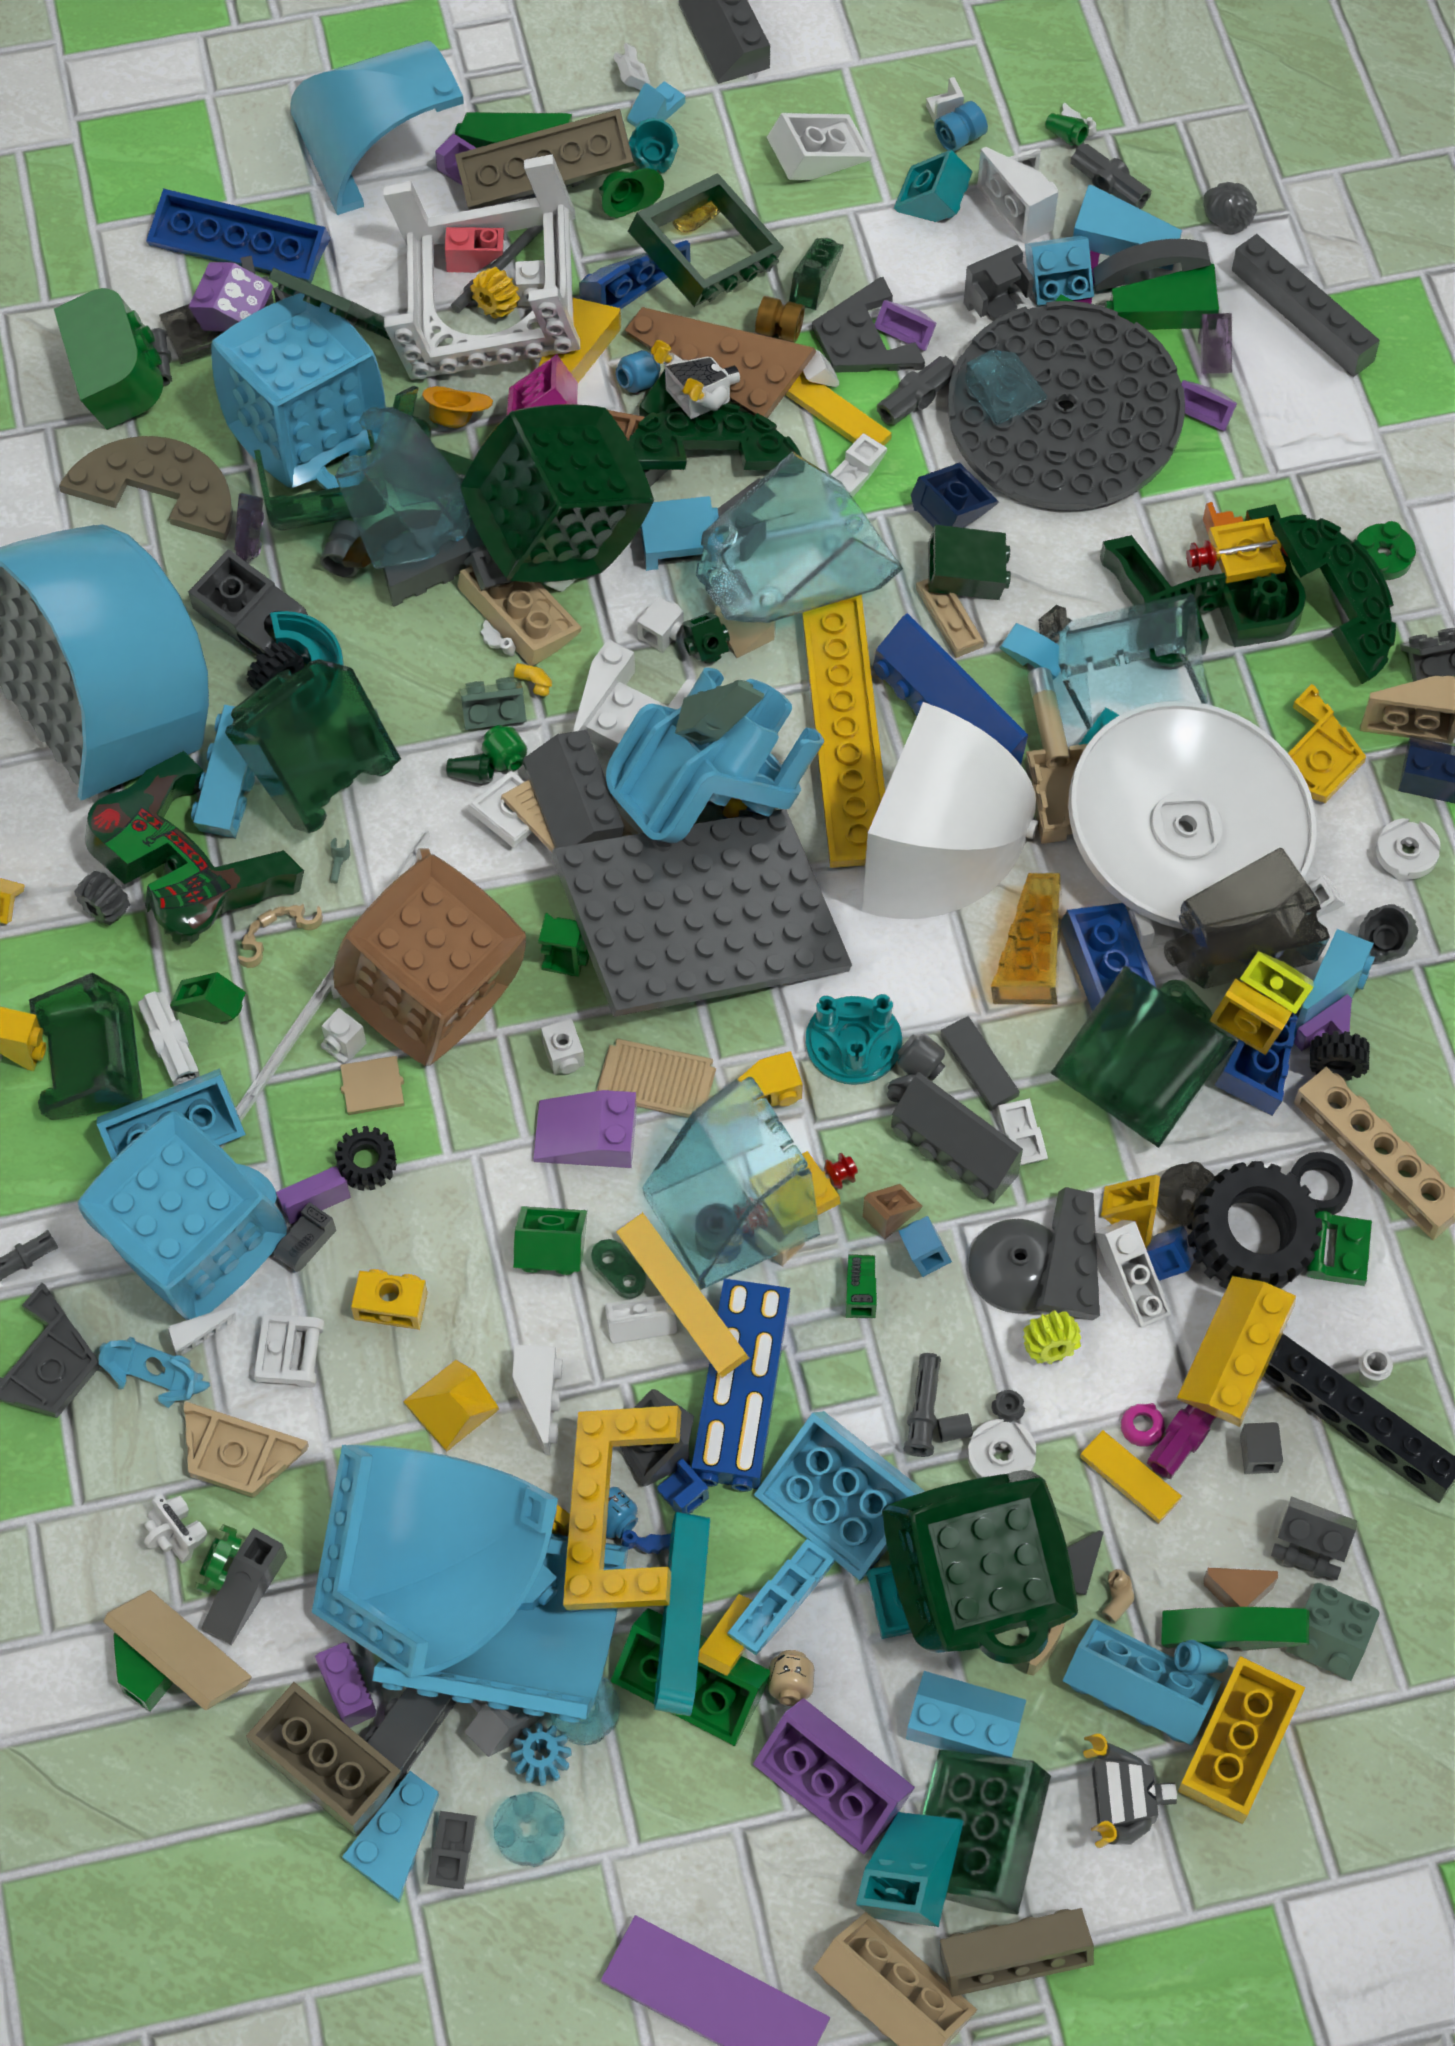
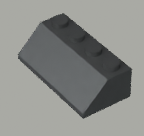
[679,0,770,84]
[523,730,624,848]
[891,1072,1023,1204]

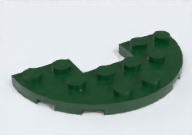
[629,403,803,471]
[1270,514,1396,684]

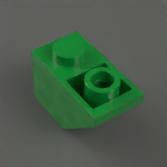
[113,1632,173,1712]

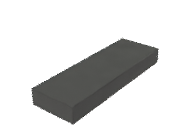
[940,1016,1020,1111]

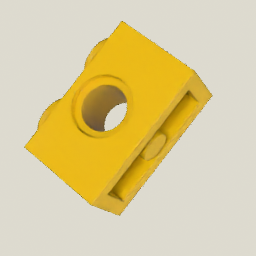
[351,1269,428,1330]

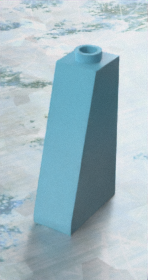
[1073,185,1182,271]

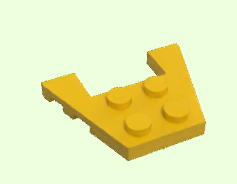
[1288,684,1366,804]

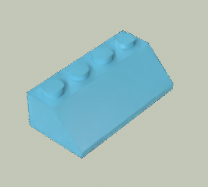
[97,1068,246,1161]
[1063,1619,1222,1746]

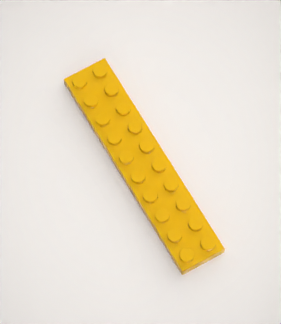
[801,593,885,868]

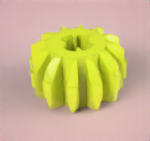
[1023,1310,1081,1364]

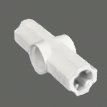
[138,991,200,1086]

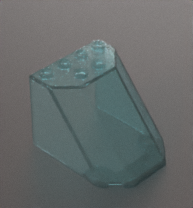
[696,451,903,623]

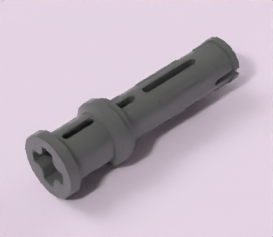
[903,1353,941,1457]

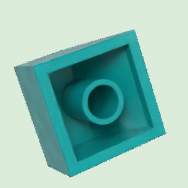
[894,150,973,222]

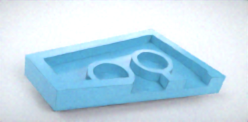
[342,1771,439,1903]

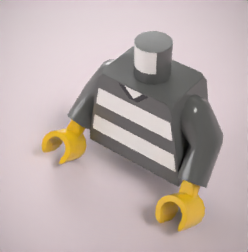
[1083,1733,1177,1848]

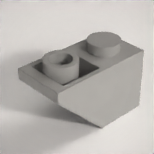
[465,1702,546,1757]

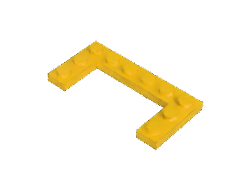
[563,1405,681,1610]

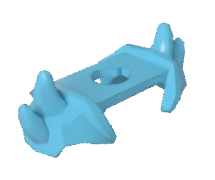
[99,1337,210,1408]

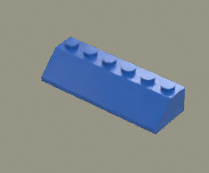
[873,613,1028,765]

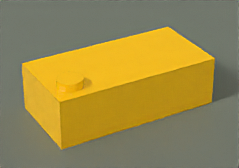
[1177,1656,1305,1824]

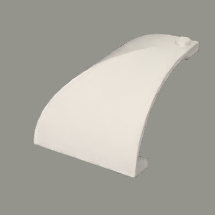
[862,702,1038,919]

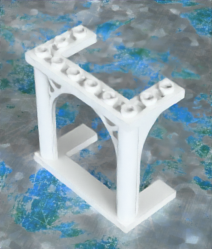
[383,154,581,380]

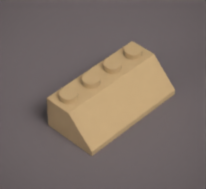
[813,1912,977,2046]

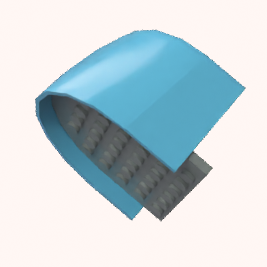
[0,524,209,803]

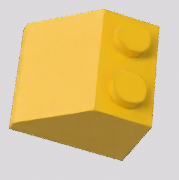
[1209,978,1292,1055]

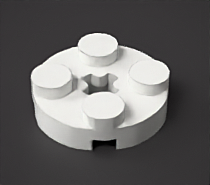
[1375,818,1440,882]
[968,1419,1036,1478]

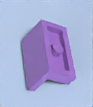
[276,1166,351,1224]

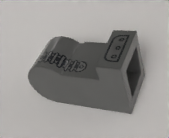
[274,1202,336,1272]

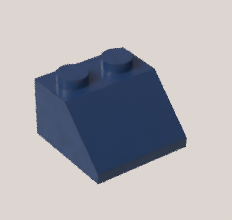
[1398,736,1455,804]

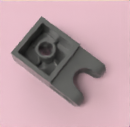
[188,549,308,655]

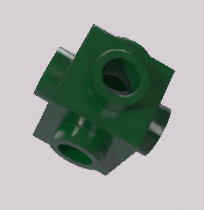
[682,612,730,663]

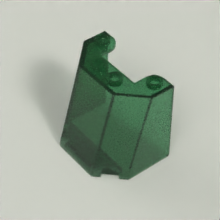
[225,659,401,834]

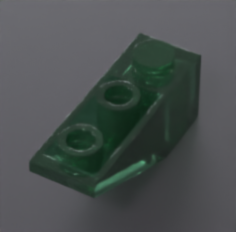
[789,238,844,310]

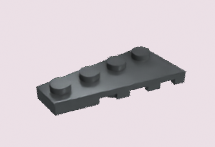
[1036,1187,1100,1321]

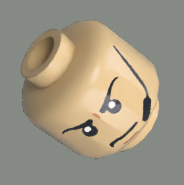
[767,1650,815,1706]

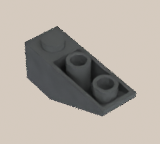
[201,1528,287,1646]

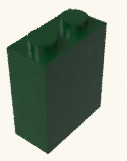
[928,524,1011,600]

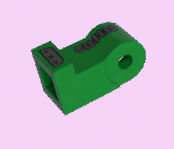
[845,1254,877,1318]

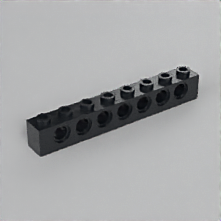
[1263,1333,1455,1503]

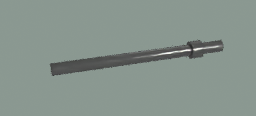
[451,225,543,313]

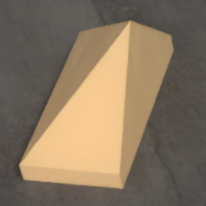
[715,606,776,658]

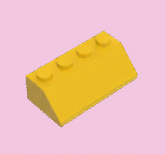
[1177,1276,1296,1427]

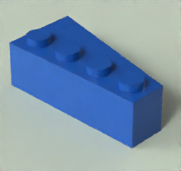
[1214,993,1300,1116]

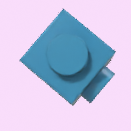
[898,1216,952,1277]

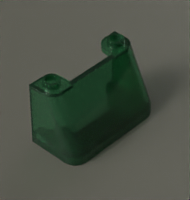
[29,972,143,1120]

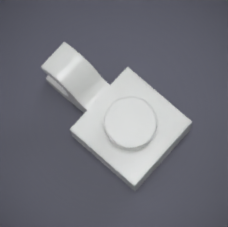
[614,43,651,90]

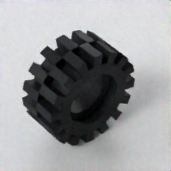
[246,642,305,701]
[1310,1031,1370,1080]
[335,1126,397,1191]

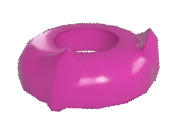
[1121,1403,1165,1446]

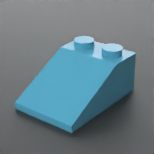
[1294,929,1375,1036]

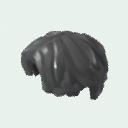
[1203,182,1257,234]
[1358,904,1419,963]

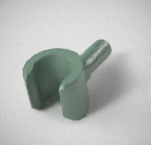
[330,838,350,884]

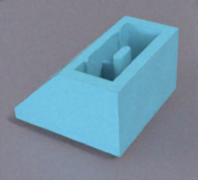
[1025,235,1094,305]

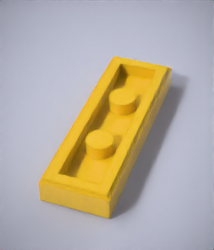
[1080,1430,1182,1524]
[698,1594,752,1676]

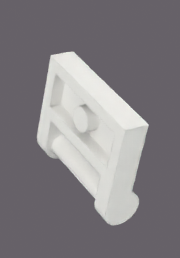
[254,1314,324,1388]

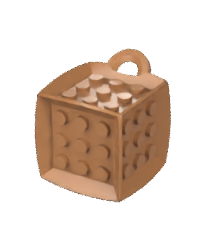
[333,848,526,1066]

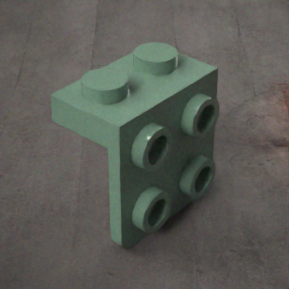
[1286,1583,1380,1681]

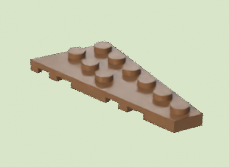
[625,307,816,418]

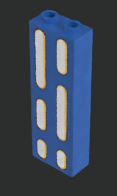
[692,1278,790,1492]

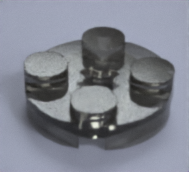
[1157,1161,1215,1226]

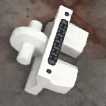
[144,1495,207,1564]

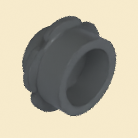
[991,1390,1025,1423]

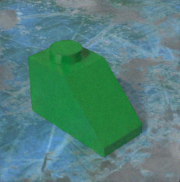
[170,972,246,1023]

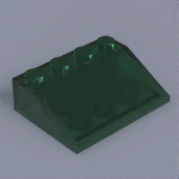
[922,1749,1051,1915]

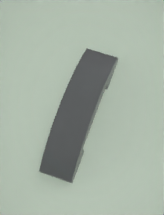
[1093,239,1211,291]

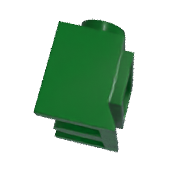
[538,913,590,977]

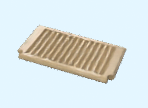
[597,1039,716,1121]

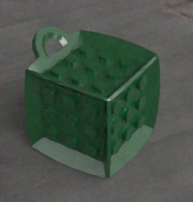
[461,404,654,582]
[882,1470,1078,1664]

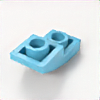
[999,623,1071,680]

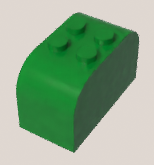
[54,288,163,430]

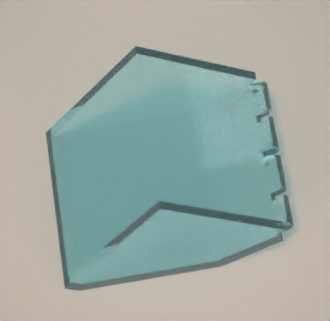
[1059,593,1208,729]
[642,1077,820,1290]

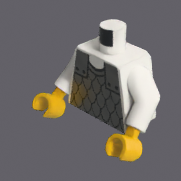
[650,340,740,419]

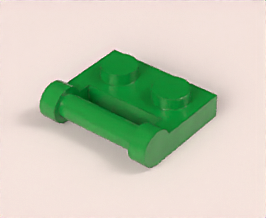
[1306,1211,1372,1286]

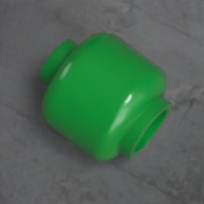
[481,725,528,772]

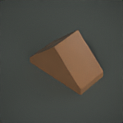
[863,1184,923,1239]
[1204,1567,1278,1607]

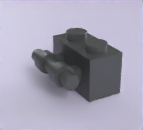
[1271,1496,1357,1580]

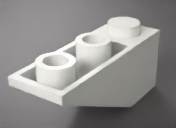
[1094,1220,1171,1327]
[512,1345,563,1455]

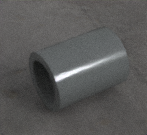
[937,1413,973,1442]

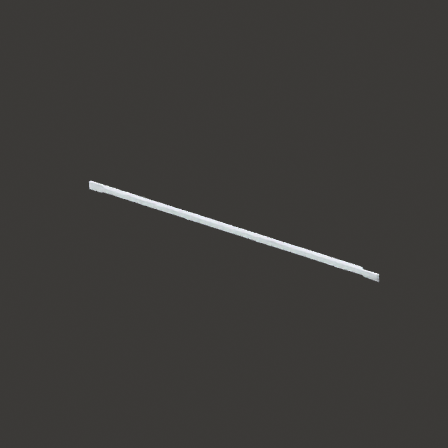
[219,830,430,1149]

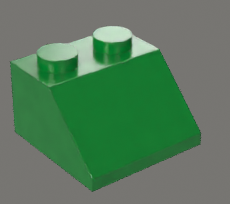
[513,1206,587,1275]

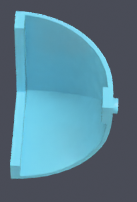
[290,40,464,215]
[312,1445,558,1678]

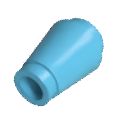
[1174,1640,1228,1675]

